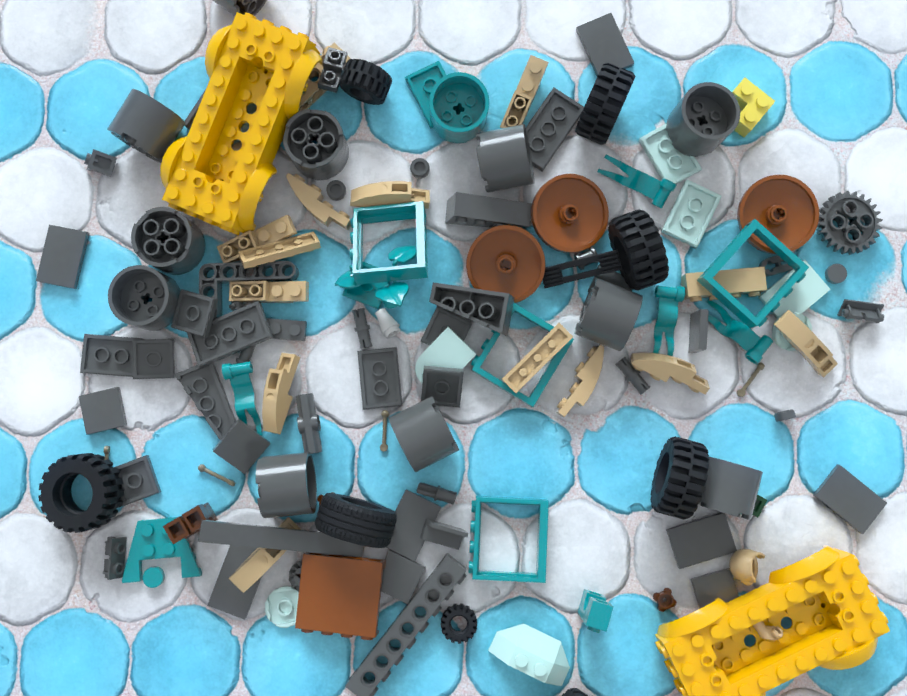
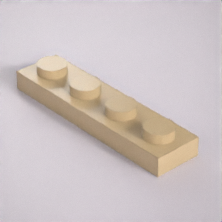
[238,231,321,269]
[502,323,573,393]

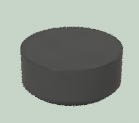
[410,158,430,179]
[326,180,346,201]
[825,264,847,284]
[774,409,796,422]

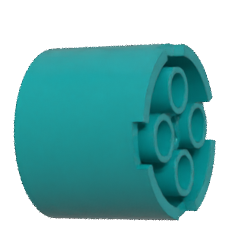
[429,72,489,144]

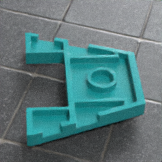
[122,517,202,583]

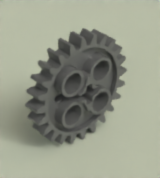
[817,191,883,255]

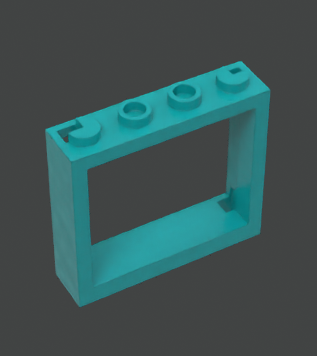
[349,201,428,285]
[697,219,809,328]
[470,303,574,407]
[468,496,549,583]

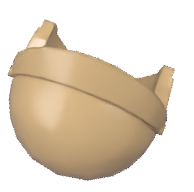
[729,549,765,586]

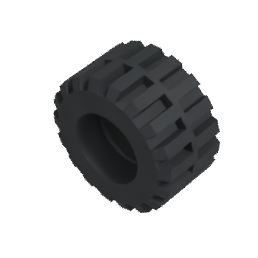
[339,59,392,105]

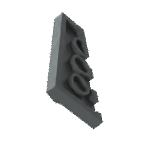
[174,363,236,440]

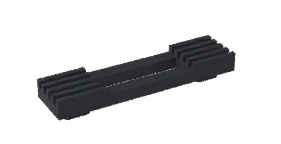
[542,250,622,288]

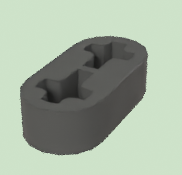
[759,255,793,277]

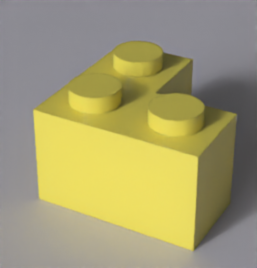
[732,77,775,138]

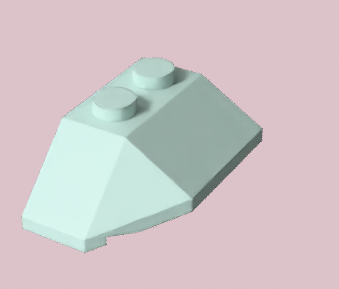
[488,623,570,686]

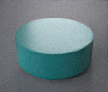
[143,566,165,588]

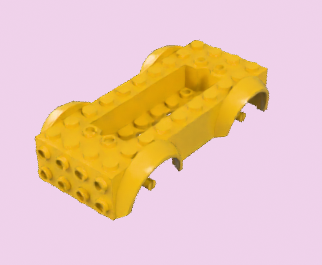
[160,12,323,235]
[655,545,890,696]

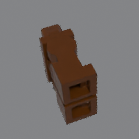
[163,503,218,544]

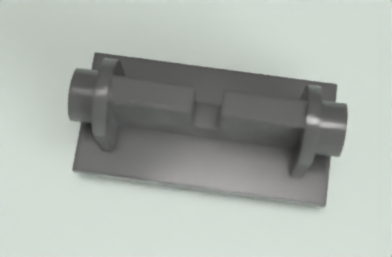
[837,299,884,323]
[103,537,127,580]

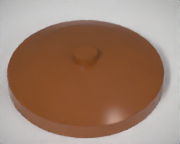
[531,174,609,253]
[737,175,819,254]
[466,225,545,303]

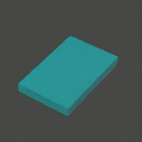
[405,61,461,129]

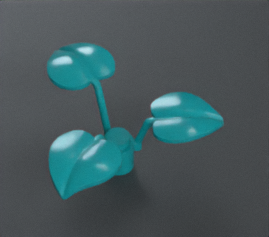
[335,245,417,309]

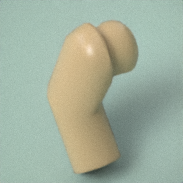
[753,621,783,640]

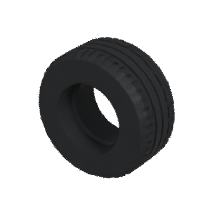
[315,493,397,548]

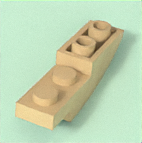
[500,55,549,128]
[286,173,351,230]
[350,181,430,209]
[217,215,297,263]
[229,281,309,303]
[774,310,838,378]
[556,345,604,417]
[631,352,710,394]
[262,353,300,435]
[229,517,301,593]

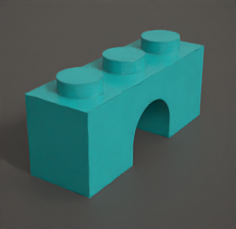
[578,589,613,633]

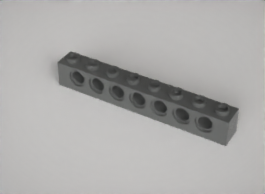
[345,553,467,696]

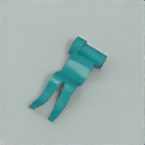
[597,154,677,208]
[653,285,685,356]
[707,299,773,365]
[222,361,263,436]

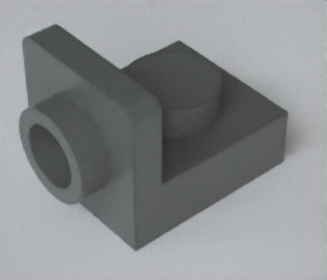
[84,149,117,177]

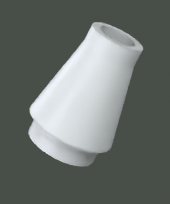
[375,308,400,338]

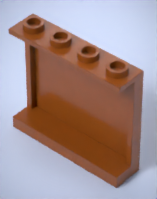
[295,552,386,640]

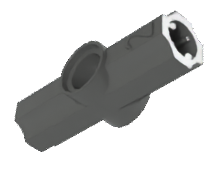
[296,393,322,454]

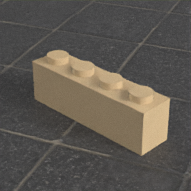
[681,267,767,302]

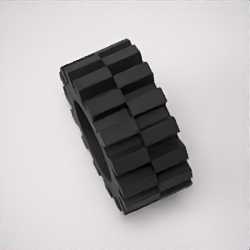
[441,603,477,644]

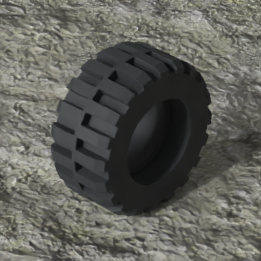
[575,62,636,145]
[608,209,669,291]
[650,436,709,520]
[38,453,124,533]

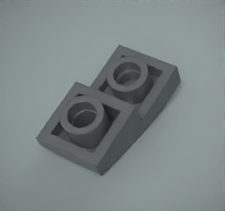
[317,47,348,93]

